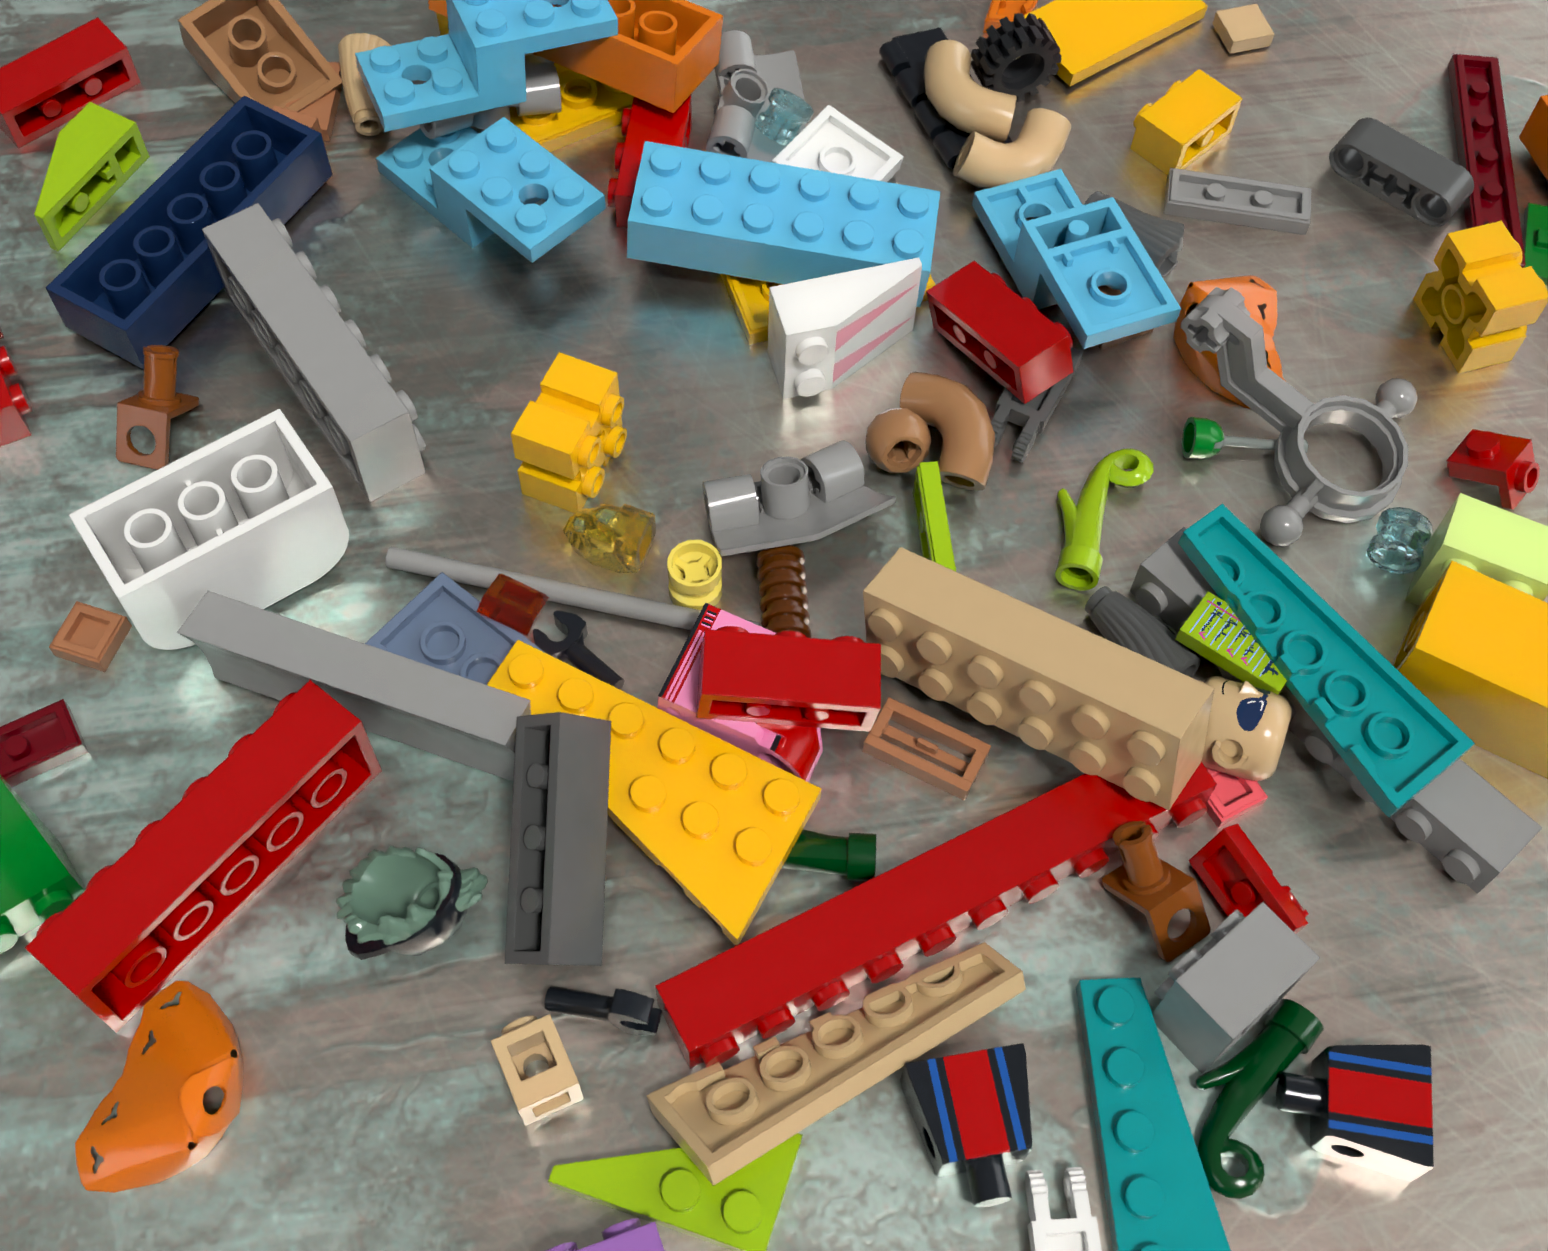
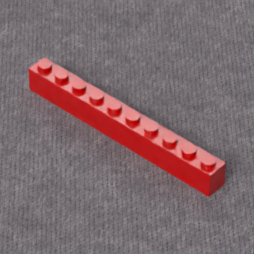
[655,761,1217,1069]

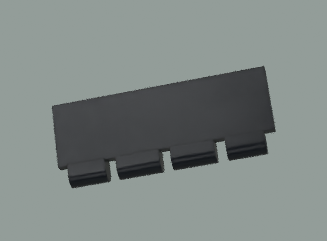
[879,27,1013,169]

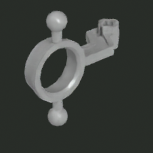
[1180,287,1418,547]

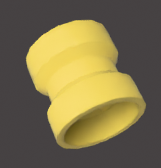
[667,540,722,610]

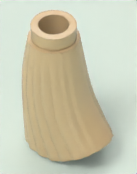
[338,33,392,136]

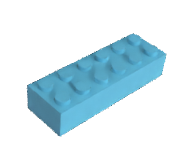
[627,141,940,307]

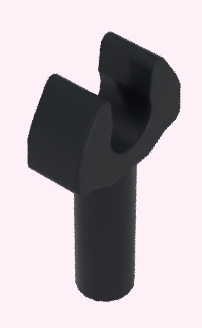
[533,610,625,690]
[544,986,663,1036]

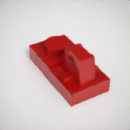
[1188,823,1309,934]

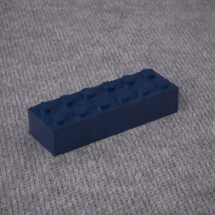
[45,96,333,370]

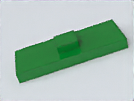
[1523,203,1548,285]

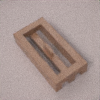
[862,697,991,801]

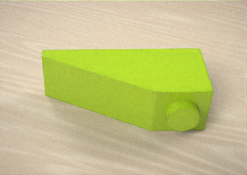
[34,102,150,252]

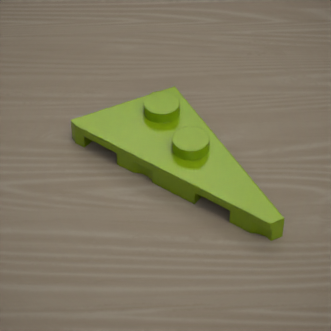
[548,1133,803,1251]

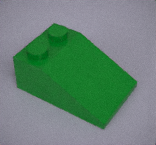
[0,775,86,954]

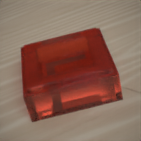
[476,573,549,636]

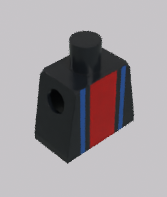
[900,1043,1032,1208]
[1276,1045,1434,1181]

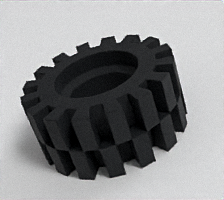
[971,13,1062,102]

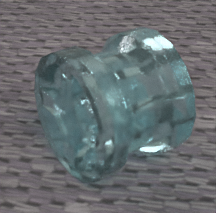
[755,88,814,146]
[1367,507,1433,574]

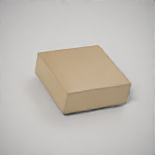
[1212,4,1274,54]

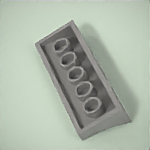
[177,591,531,782]

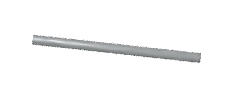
[385,547,760,630]

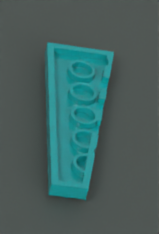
[1178,504,1475,818]
[1076,977,1231,1251]

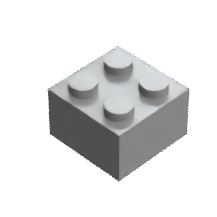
[1152,902,1320,1074]

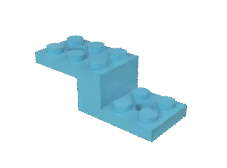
[355,0,618,132]
[376,117,606,263]
[972,169,1181,349]

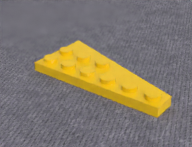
[487,639,822,946]

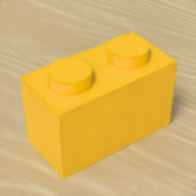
[1130,69,1243,175]

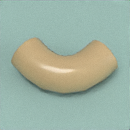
[924,40,1016,143]
[953,108,1071,189]

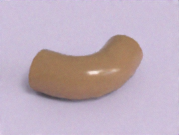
[900,372,995,491]

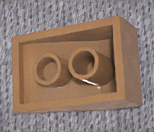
[178,0,343,112]

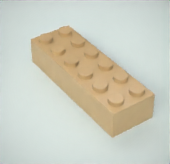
[863,547,1215,810]

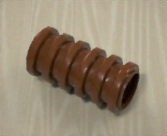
[756,545,812,638]

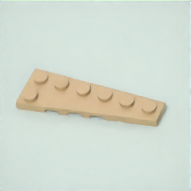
[647,942,1026,1186]

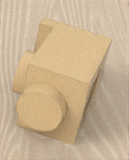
[491,1014,584,1126]

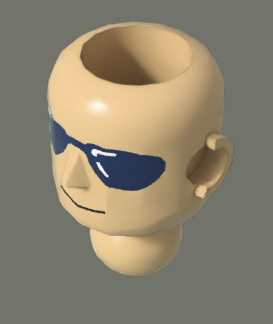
[1202,676,1292,781]

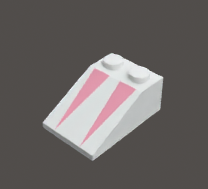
[768,257,922,399]

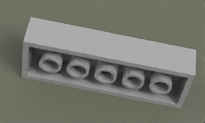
[202,203,426,502]

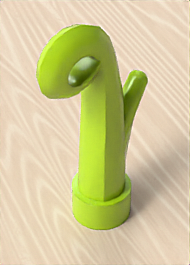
[1055,448,1153,591]

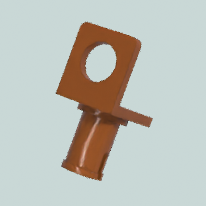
[116,345,199,470]
[1102,821,1211,962]

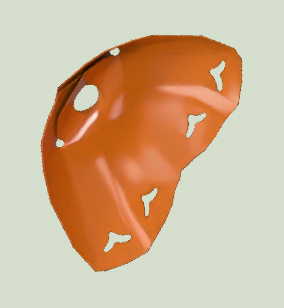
[1173,275,1285,409]
[75,981,243,1193]

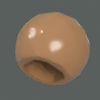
[865,408,931,473]

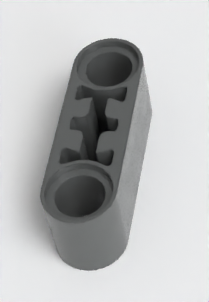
[1329,118,1474,227]

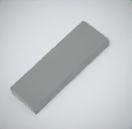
[1164,168,1312,235]

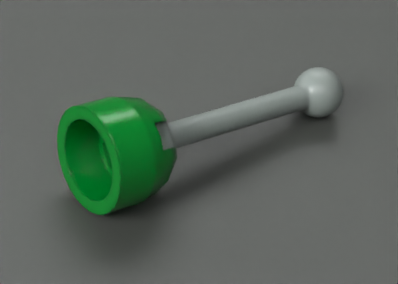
[1182,417,1308,460]

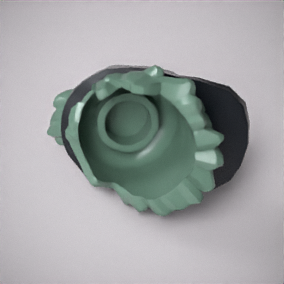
[336,846,488,960]

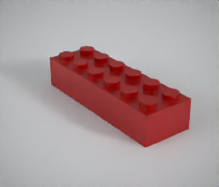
[25,680,382,1033]

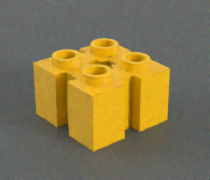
[1413,221,1548,374]
[511,352,627,515]

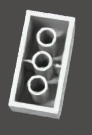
[69,408,349,650]

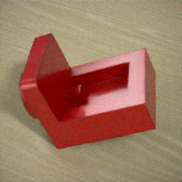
[1446,429,1540,510]

